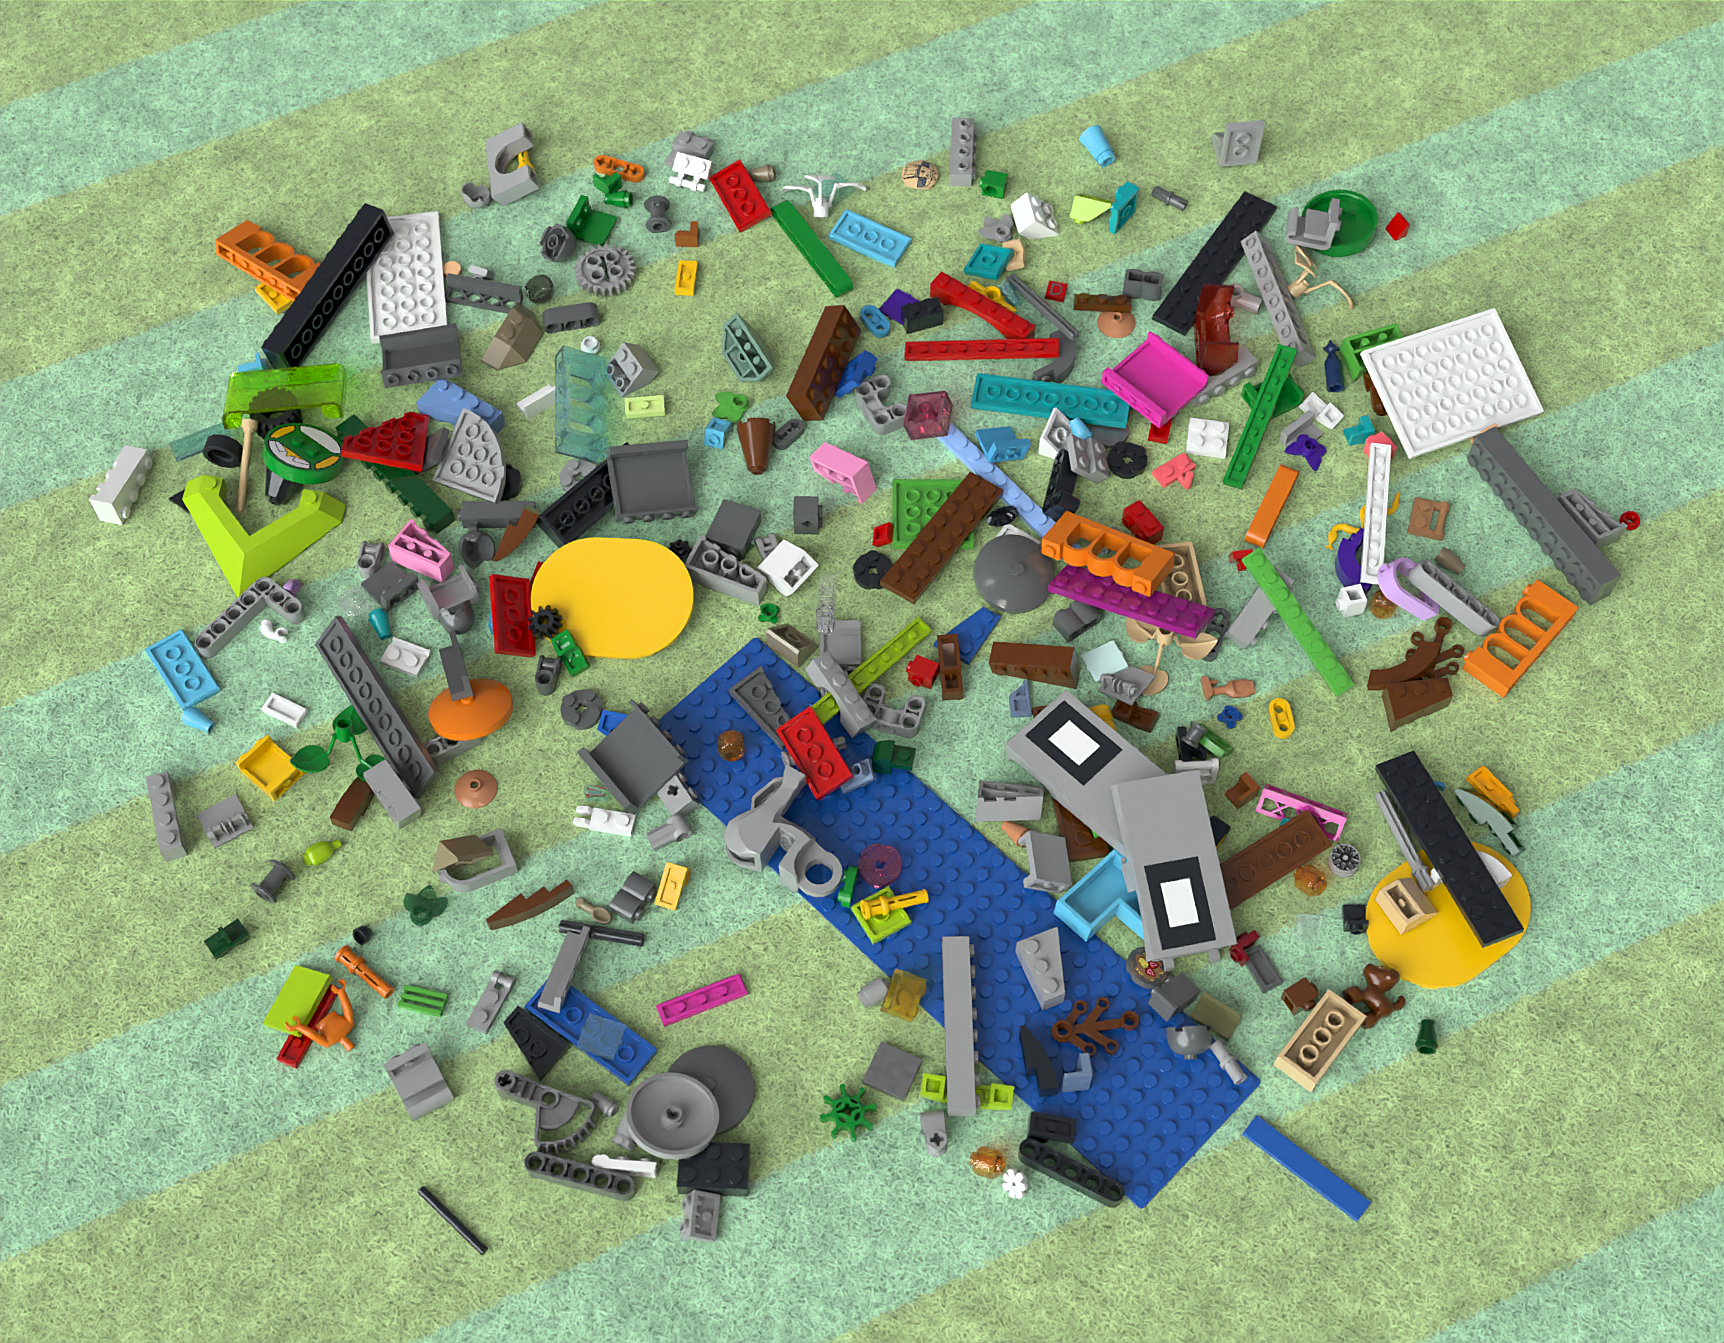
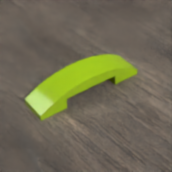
[920,1073,1014,1110]

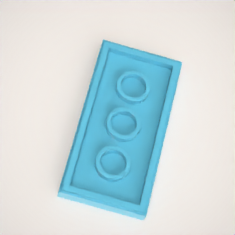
[828,209,912,268]
[145,629,221,712]

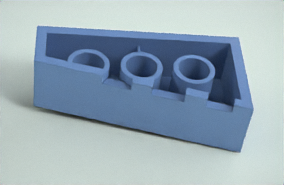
[416,379,505,434]

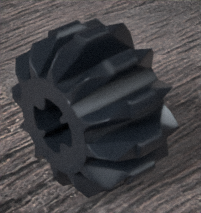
[528,605,563,641]

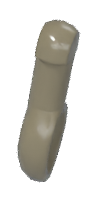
[575,898,612,924]

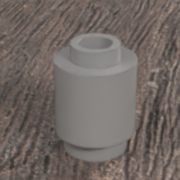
[857,977,892,1008]

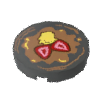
[1125,947,1169,989]

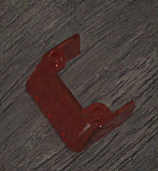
[1194,284,1239,376]

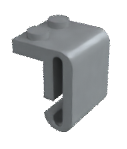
[1285,198,1342,250]
[383,1042,454,1122]

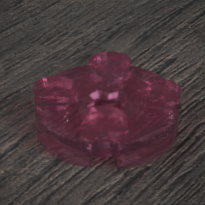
[859,844,902,888]

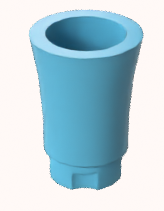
[1079,125,1116,168]

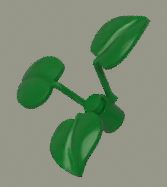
[290,705,388,782]

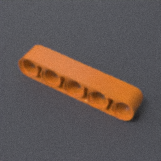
[1244,464,1300,548]

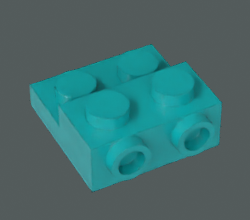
[1108,181,1139,235]

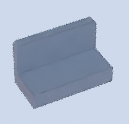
[1061,1053,1093,1093]

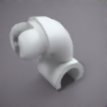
[260,619,288,643]

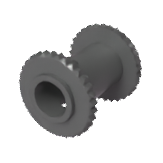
[644,196,672,233]
[251,859,295,904]

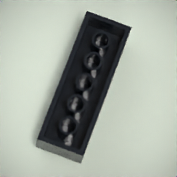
[535,442,629,548]

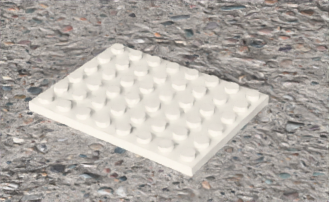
[1360,308,1544,459]

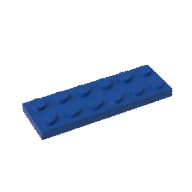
[524,979,658,1086]

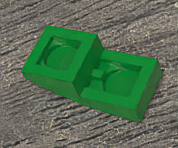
[551,629,591,677]

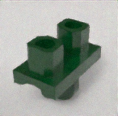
[204,918,251,960]

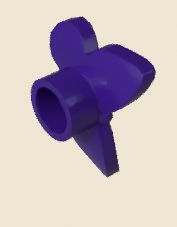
[1284,434,1326,471]

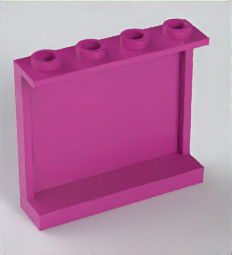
[1101,331,1209,429]

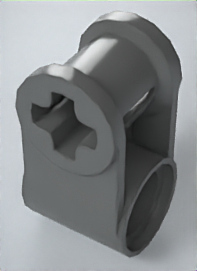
[535,655,562,696]

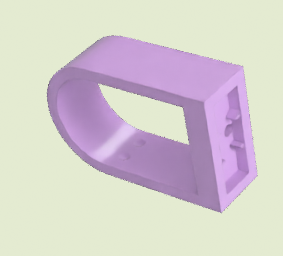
[1378,557,1439,620]

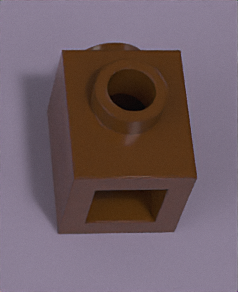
[1281,977,1319,1016]

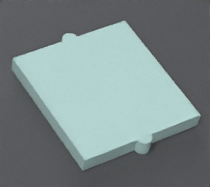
[1081,640,1129,684]

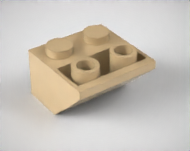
[1375,878,1438,935]

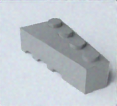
[684,534,767,606]

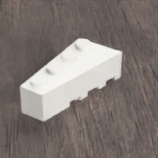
[89,445,153,525]

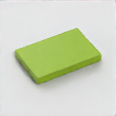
[263,965,333,1037]

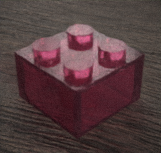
[903,391,953,440]

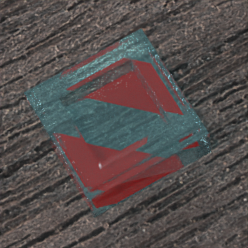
[584,785,608,803]

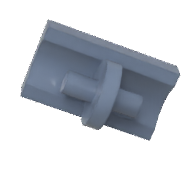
[841,758,877,793]

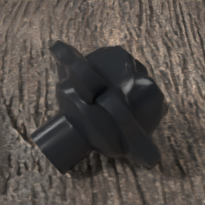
[668,539,692,560]

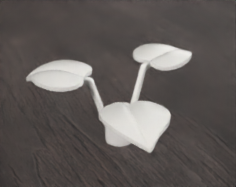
[781,174,866,217]

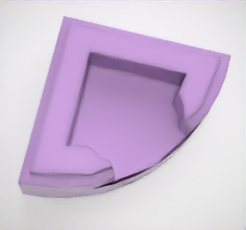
[283,579,302,598]

